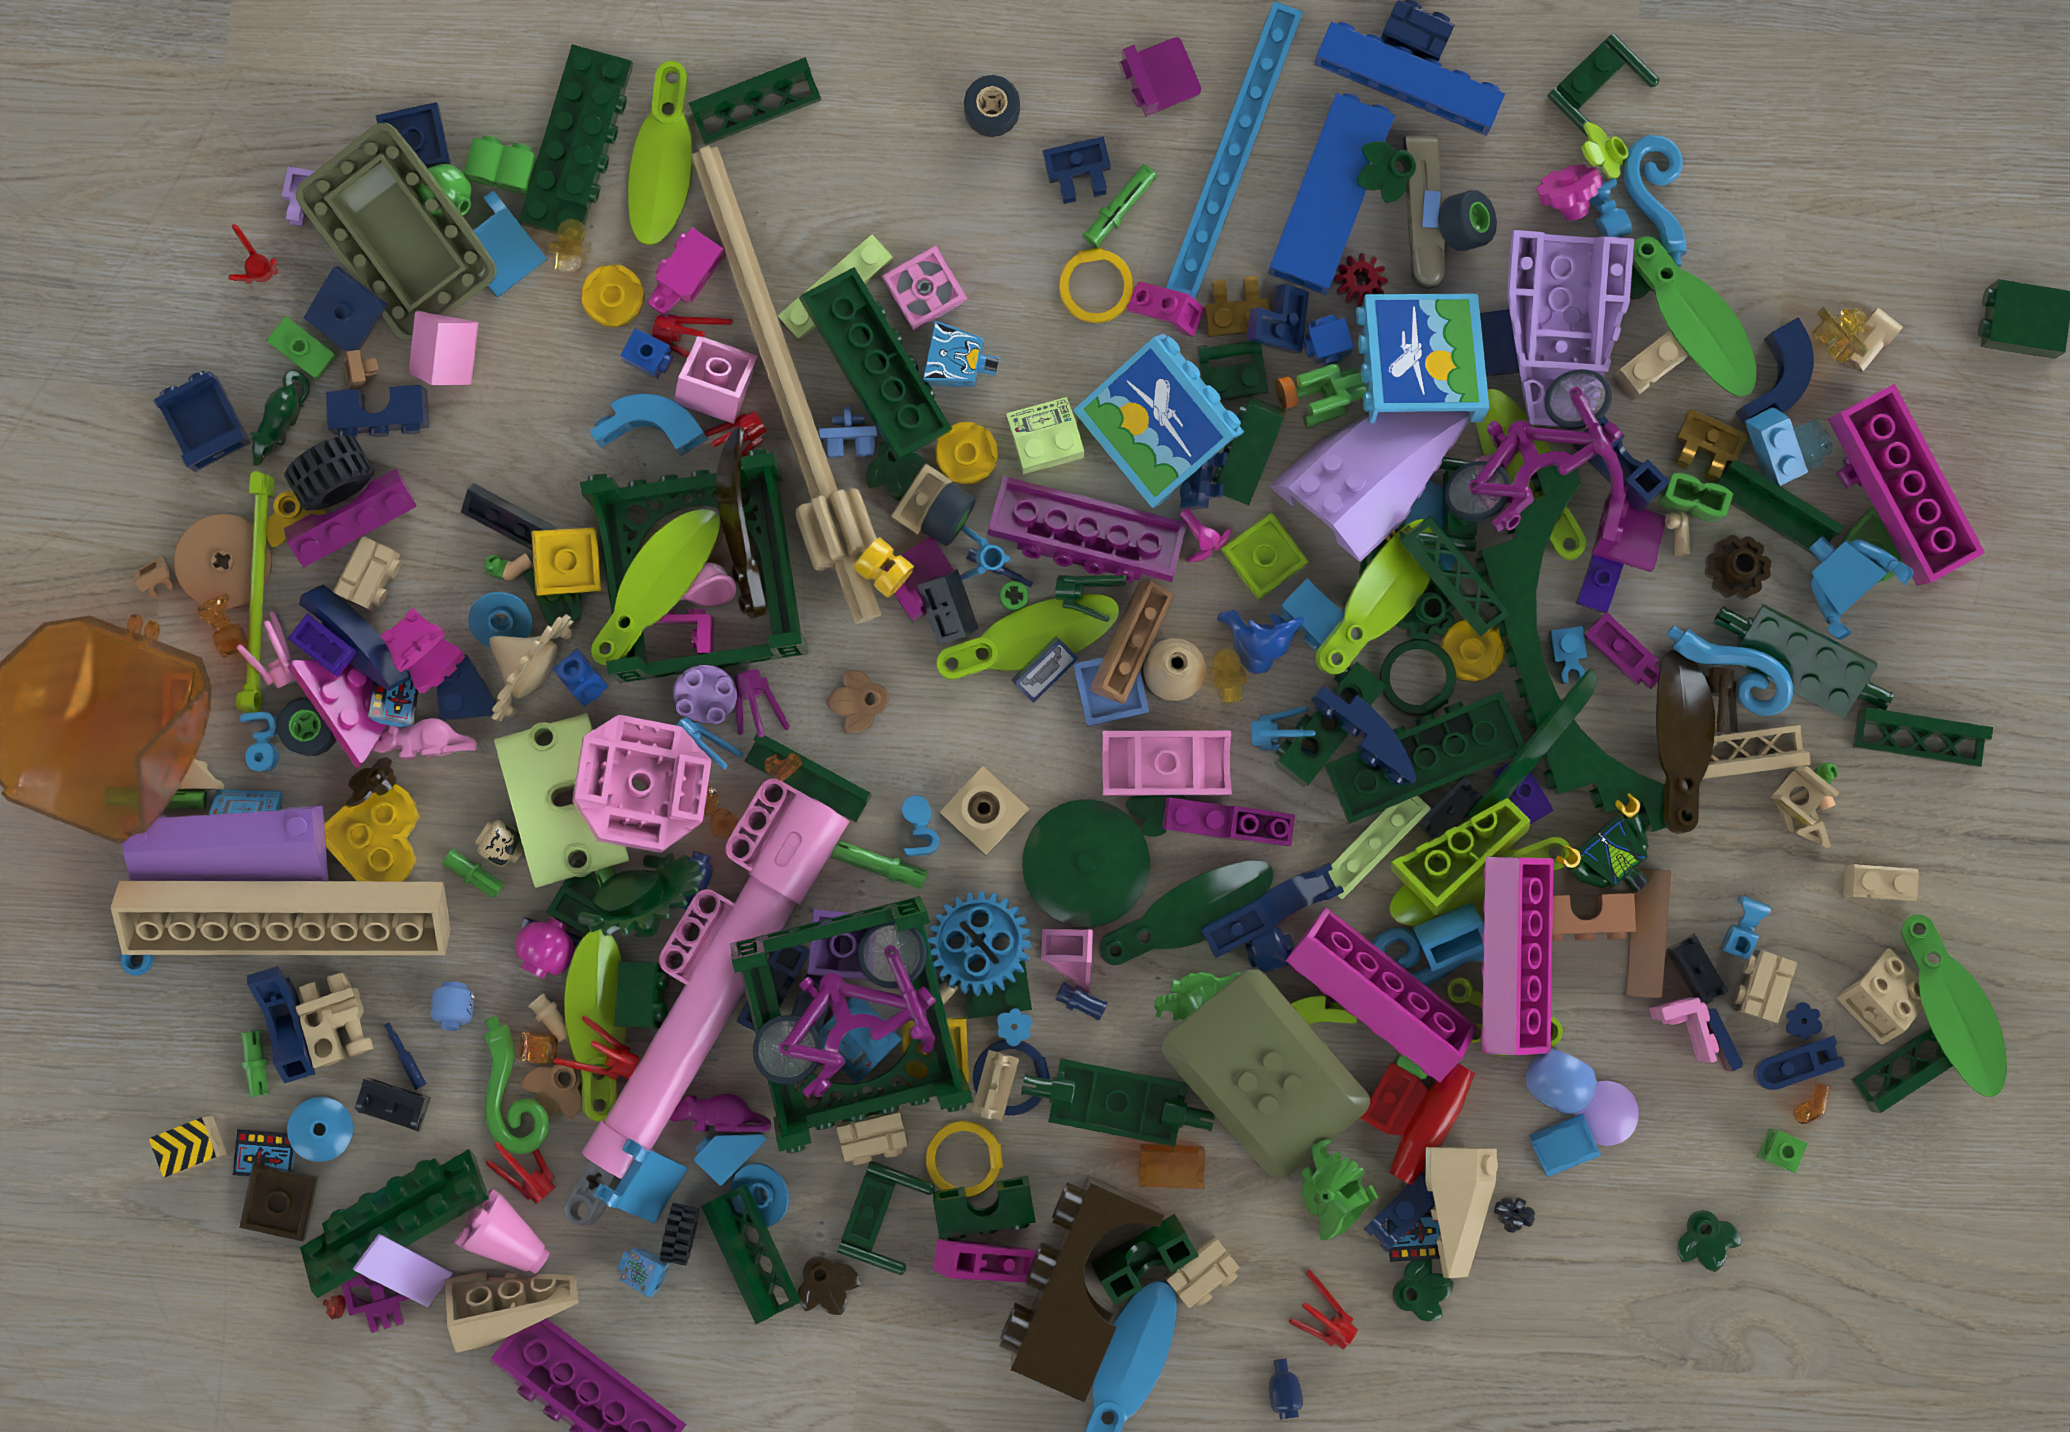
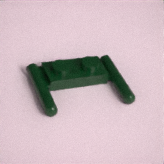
[1547,33,1660,137]
[1418,457,1477,552]
[837,1161,935,1275]

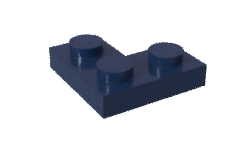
[1247,284,1309,354]

